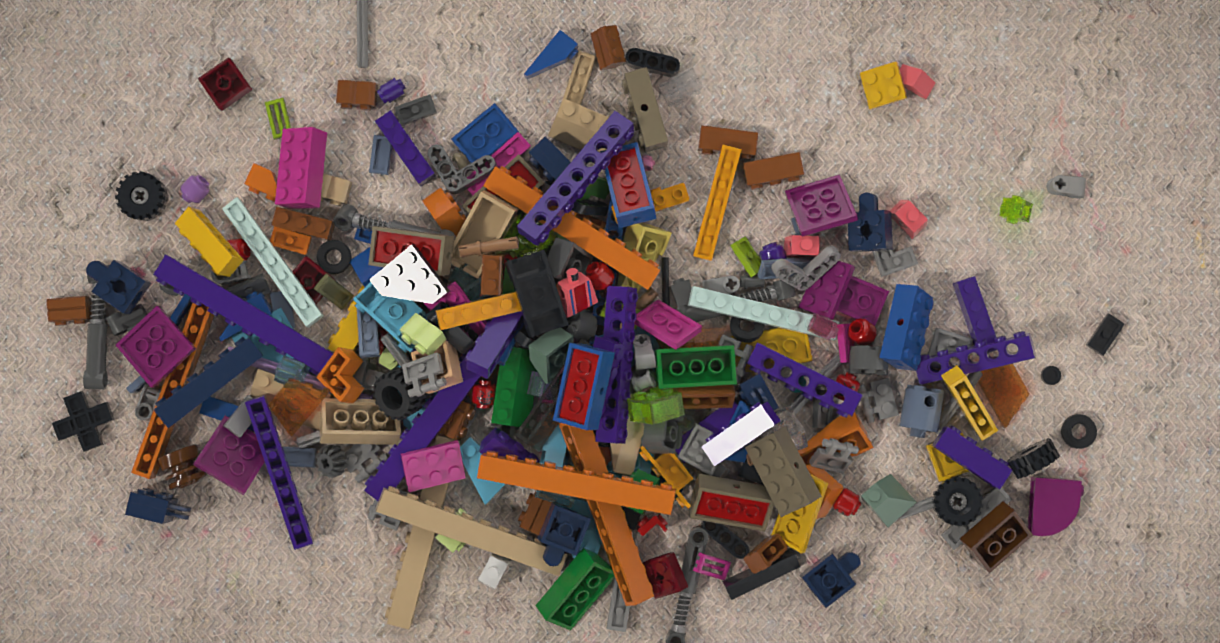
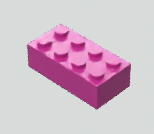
[275,127,327,209]

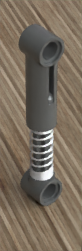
[333,204,456,240]
[83,265,109,390]
[675,280,796,322]
[666,527,708,643]

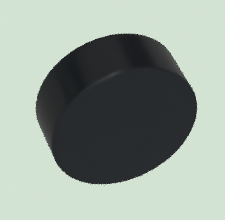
[1041,366,1061,385]

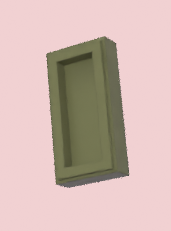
[314,274,354,310]

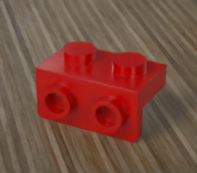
[637,513,668,536]

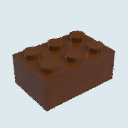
[960,501,1033,573]

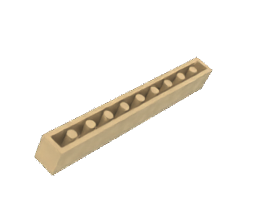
[385,435,461,630]
[375,486,567,576]

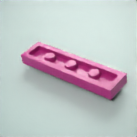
[467,132,531,195]

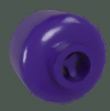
[759,242,787,260]

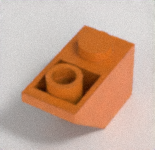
[244,163,277,202]

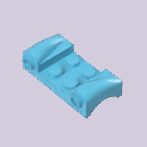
[353,282,429,353]

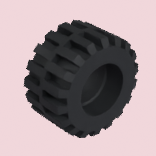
[373,367,427,420]

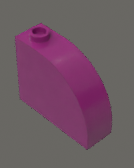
[1027,477,1084,536]

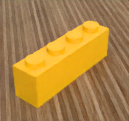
[175,206,244,277]
[328,285,365,352]
[941,365,998,441]

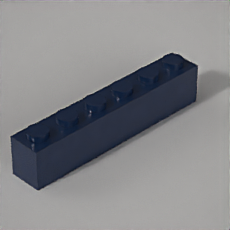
[154,337,263,428]

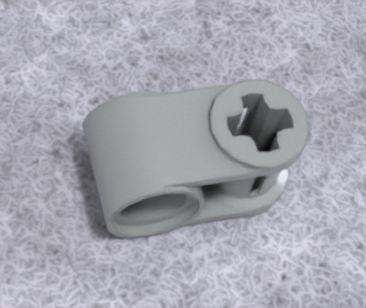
[1046,175,1086,198]
[211,260,251,285]
[702,276,740,294]
[633,334,656,370]
[632,365,657,393]
[135,383,161,421]

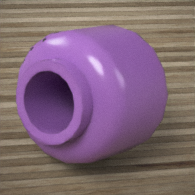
[180,175,209,203]

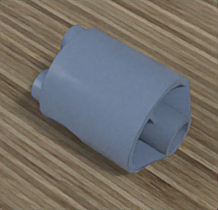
[899,385,944,438]

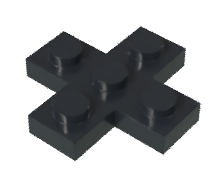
[52,391,115,452]

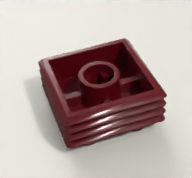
[198,57,252,111]
[292,256,336,305]
[642,552,688,599]

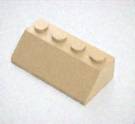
[548,98,629,152]
[250,369,334,430]
[320,398,401,445]

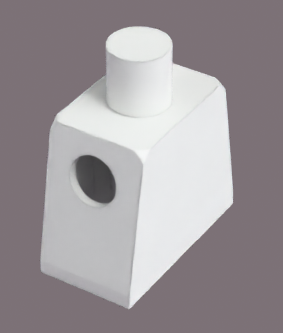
[478,553,511,590]

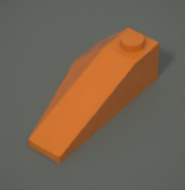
[797,412,874,465]

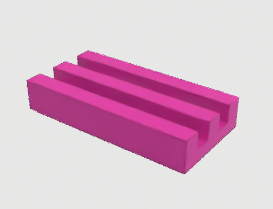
[836,323,854,363]
[693,552,731,580]

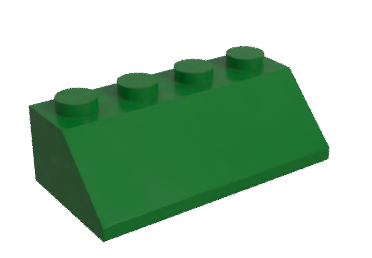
[654,345,737,389]
[491,347,538,428]
[535,548,615,631]

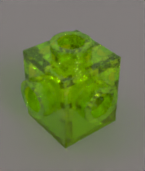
[999,195,1033,224]

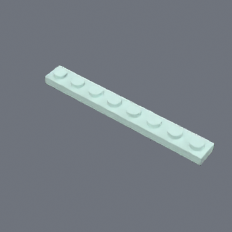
[222,197,324,328]
[688,286,840,341]

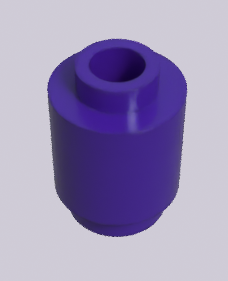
[377,77,406,104]

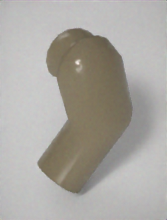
[452,153,469,176]

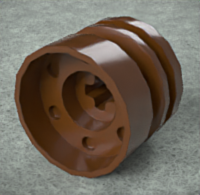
[157,444,208,490]

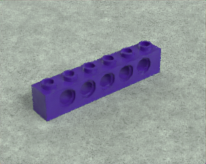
[916,331,1036,385]
[747,342,863,418]

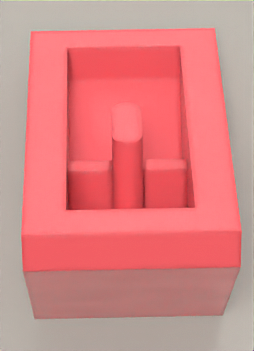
[900,64,935,100]

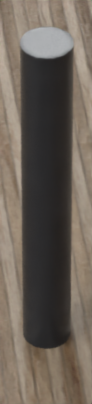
[661,257,670,306]

